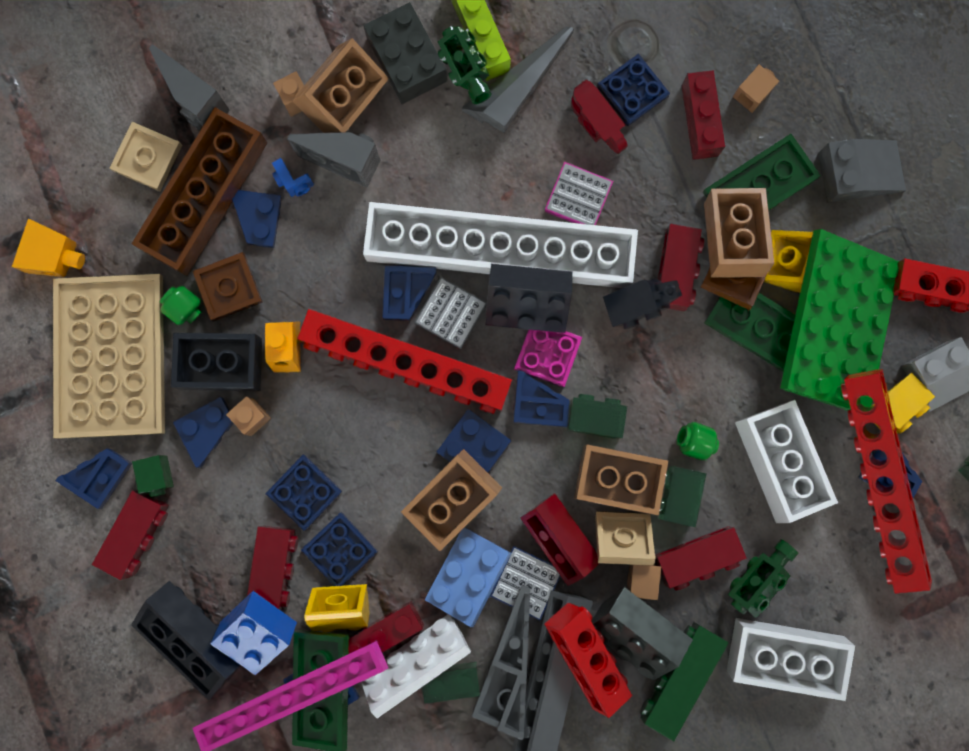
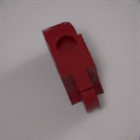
[571,79,628,154]

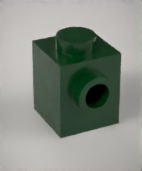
[132,455,174,498]

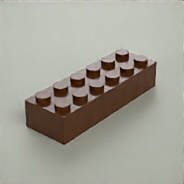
[131,107,267,276]

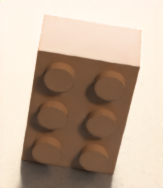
[292,38,389,133]
[704,188,774,277]
[574,445,668,515]
[401,449,502,551]

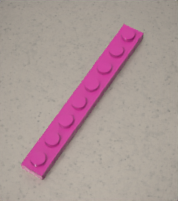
[192,641,388,751]

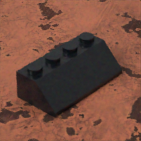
[131,581,241,701]

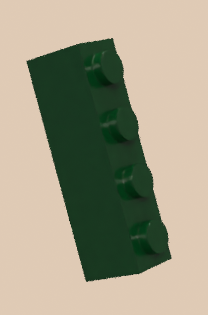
[640,622,729,742]

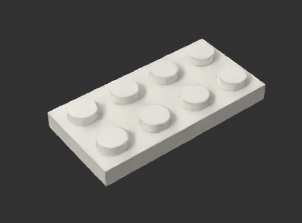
[361,614,471,718]

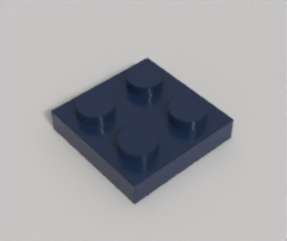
[437,409,511,473]

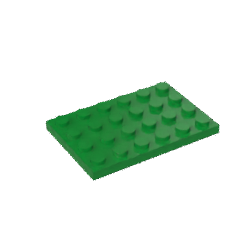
[780,229,899,410]

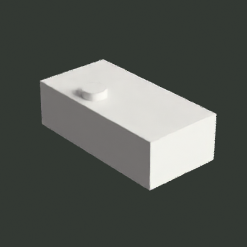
[735,400,838,523]
[726,618,855,701]

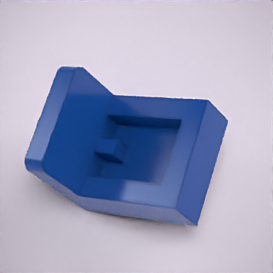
[272,158,314,197]

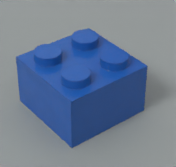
[210,591,297,675]

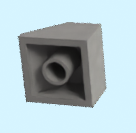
[901,337,969,412]

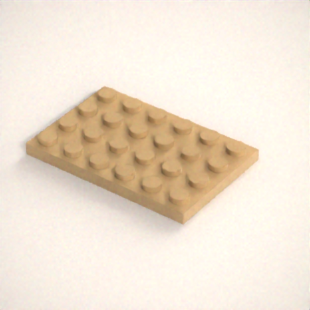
[53,274,165,439]

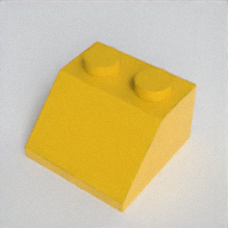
[764,230,813,293]
[304,584,370,632]

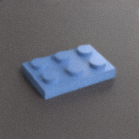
[425,527,512,627]

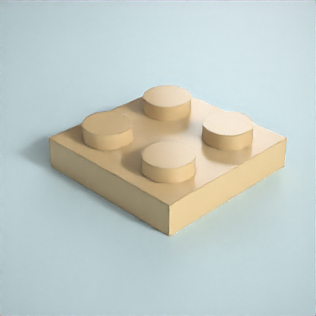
[110,122,182,191]
[595,512,655,565]

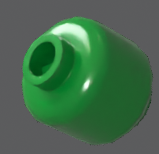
[159,286,201,325]
[676,422,719,461]

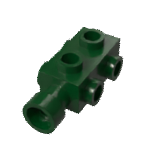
[438,26,492,104]
[728,539,799,618]

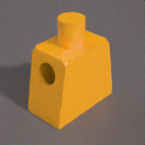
[12,219,85,277]
[265,322,301,373]

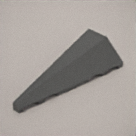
[462,26,574,133]
[472,585,530,740]

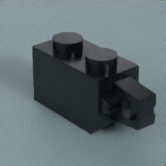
[603,279,682,330]

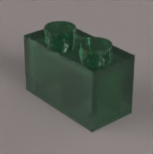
[567,394,628,439]
[659,466,707,528]
[422,662,480,704]

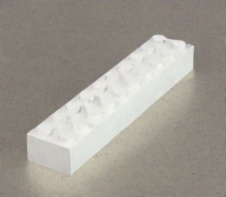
[363,202,638,288]

